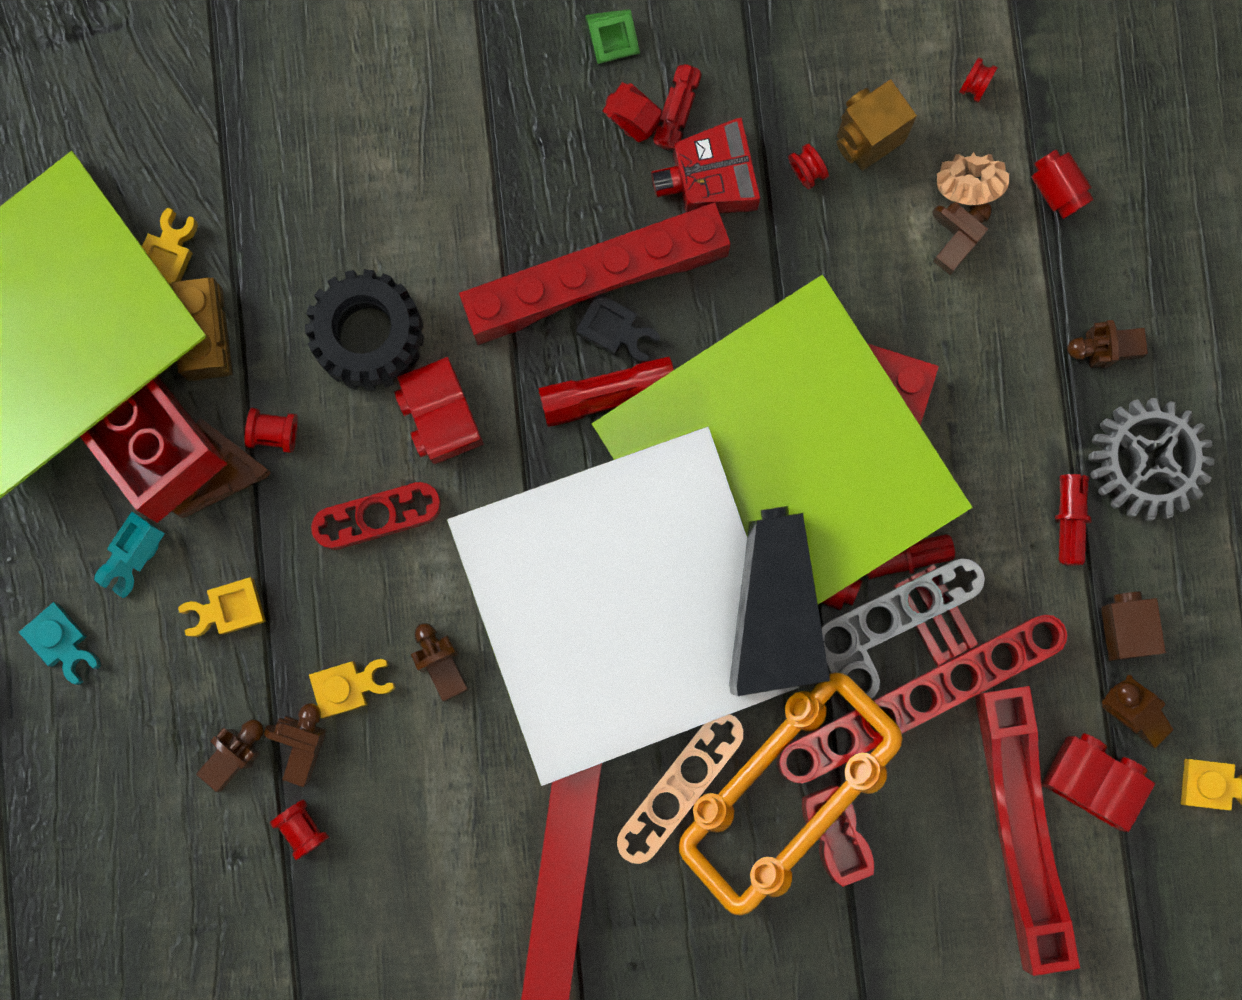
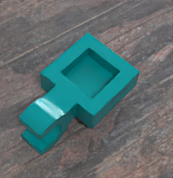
[94,512,165,598]

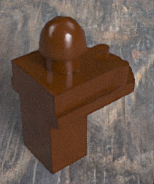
[932,201,992,276]
[1067,320,1148,369]
[410,623,469,702]
[1102,675,1174,749]
[264,703,327,787]
[196,719,264,792]

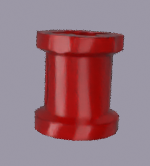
[244,408,298,453]
[269,799,329,861]

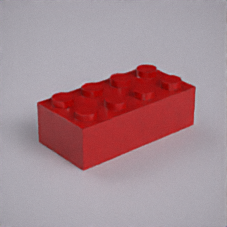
[80,376,227,523]

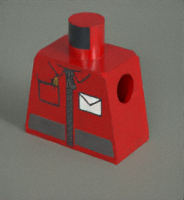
[651,117,760,213]

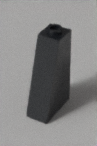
[729,506,830,696]

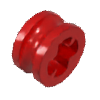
[959,57,998,103]
[788,144,829,189]

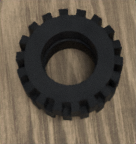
[305,269,424,391]

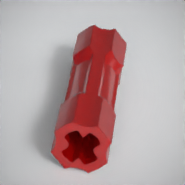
[538,356,674,427]

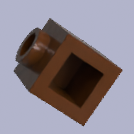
[1101,591,1166,661]

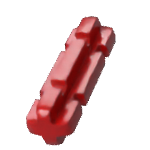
[653,64,702,151]

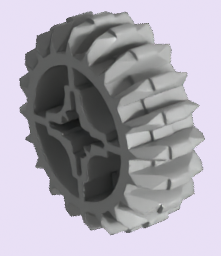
[1089,398,1215,521]

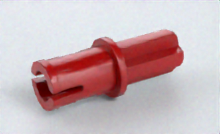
[1055,474,1091,566]
[867,534,956,580]

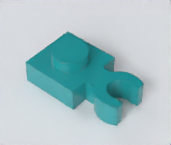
[19,602,101,685]

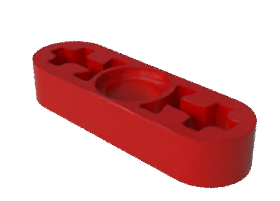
[311,482,442,550]

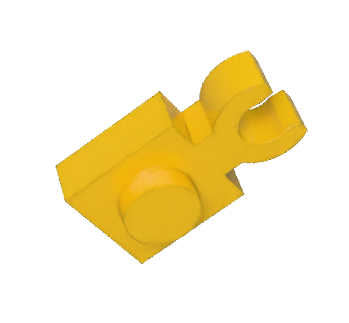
[142,208,198,283]
[178,577,266,637]
[309,659,396,719]
[1181,759,1242,811]

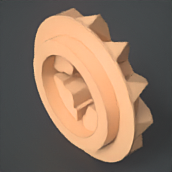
[937,152,1009,205]

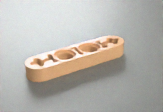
[617,714,744,864]

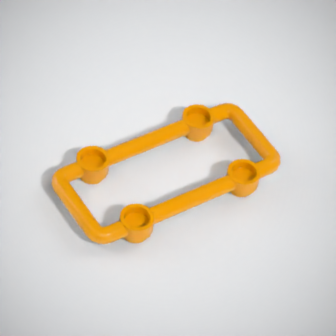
[679,672,903,916]

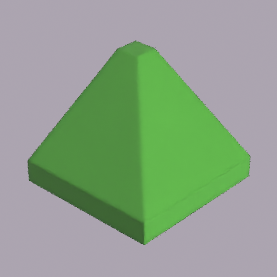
[585,9,640,64]

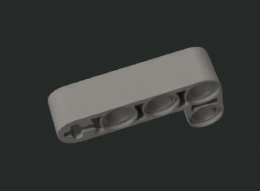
[821,558,985,699]

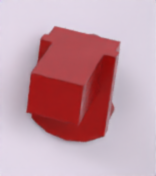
[602,82,662,143]

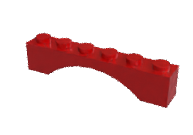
[459,202,731,345]
[975,686,1080,976]

